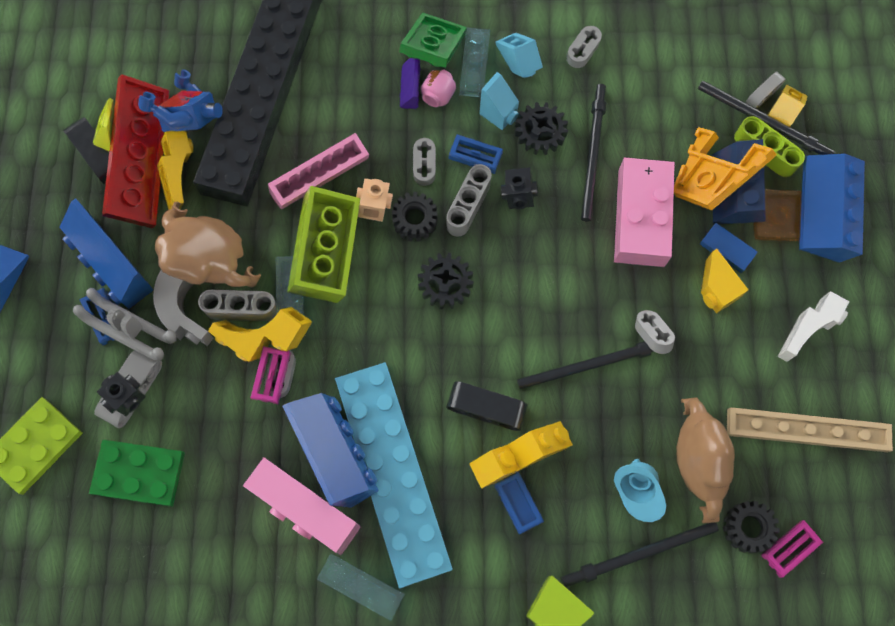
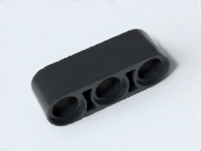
[63,117,109,184]
[446,381,528,431]

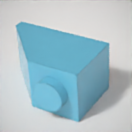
[496,33,543,78]
[479,72,519,130]

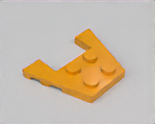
[674,127,777,210]

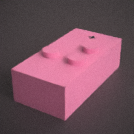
[614,158,674,267]
[243,458,361,555]

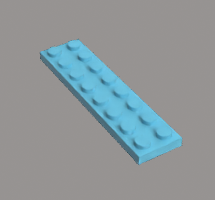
[335,362,453,588]

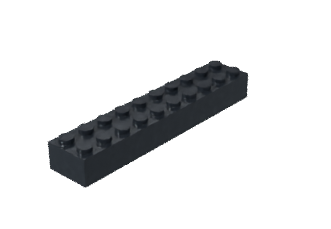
[194,0,322,207]

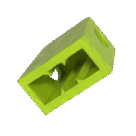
[526,576,594,626]

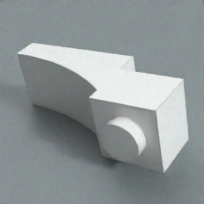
[778,291,849,362]

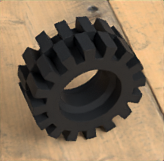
[392,192,438,242]
[723,501,780,553]

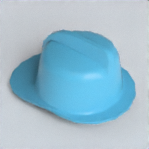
[614,459,667,522]

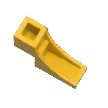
[208,307,312,362]
[469,421,573,488]

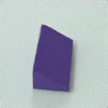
[400,58,420,109]

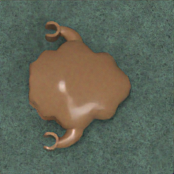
[155,201,261,287]
[676,398,735,524]

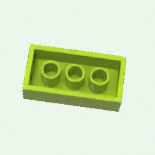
[287,186,360,303]

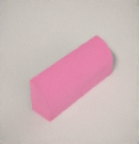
[268,133,369,209]

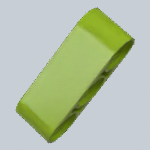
[735,116,805,177]

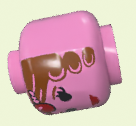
[420,70,456,107]

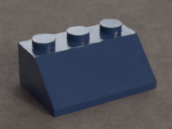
[712,139,766,225]

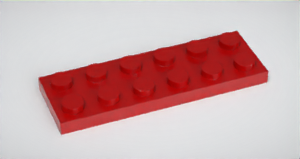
[102,74,169,228]

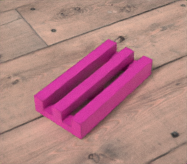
[251,346,291,405]
[761,520,823,578]

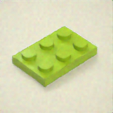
[0,397,83,495]

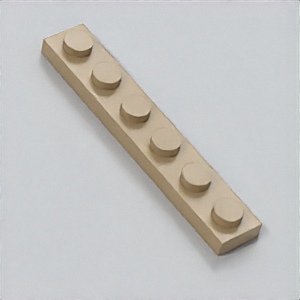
[727,407,893,452]

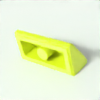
[93,98,115,151]

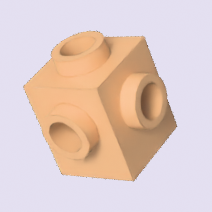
[356,179,393,222]

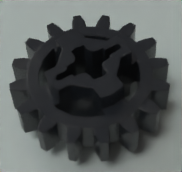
[515,102,568,155]
[418,253,474,309]

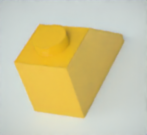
[768,84,808,127]
[701,249,748,314]

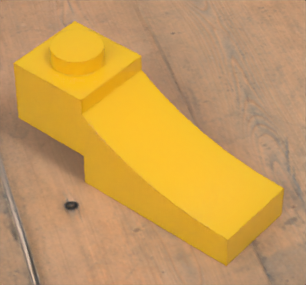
[157,130,193,210]

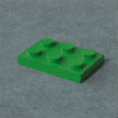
[399,12,467,68]
[89,439,185,507]

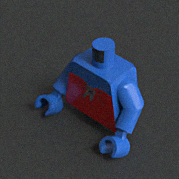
[138,69,223,132]

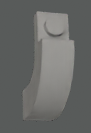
[153,270,214,346]

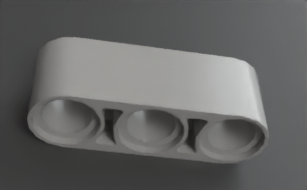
[446,164,491,237]
[198,290,279,321]
[95,350,162,428]

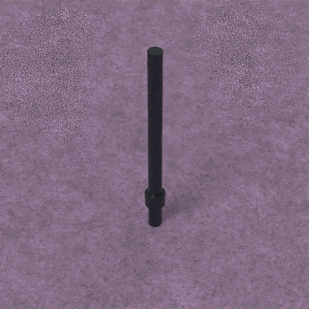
[698,80,835,155]
[581,84,607,222]
[517,341,666,389]
[561,522,719,587]

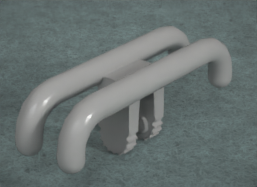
[73,288,177,361]

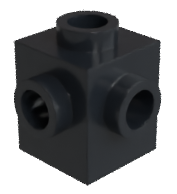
[501,167,538,209]
[97,372,146,416]

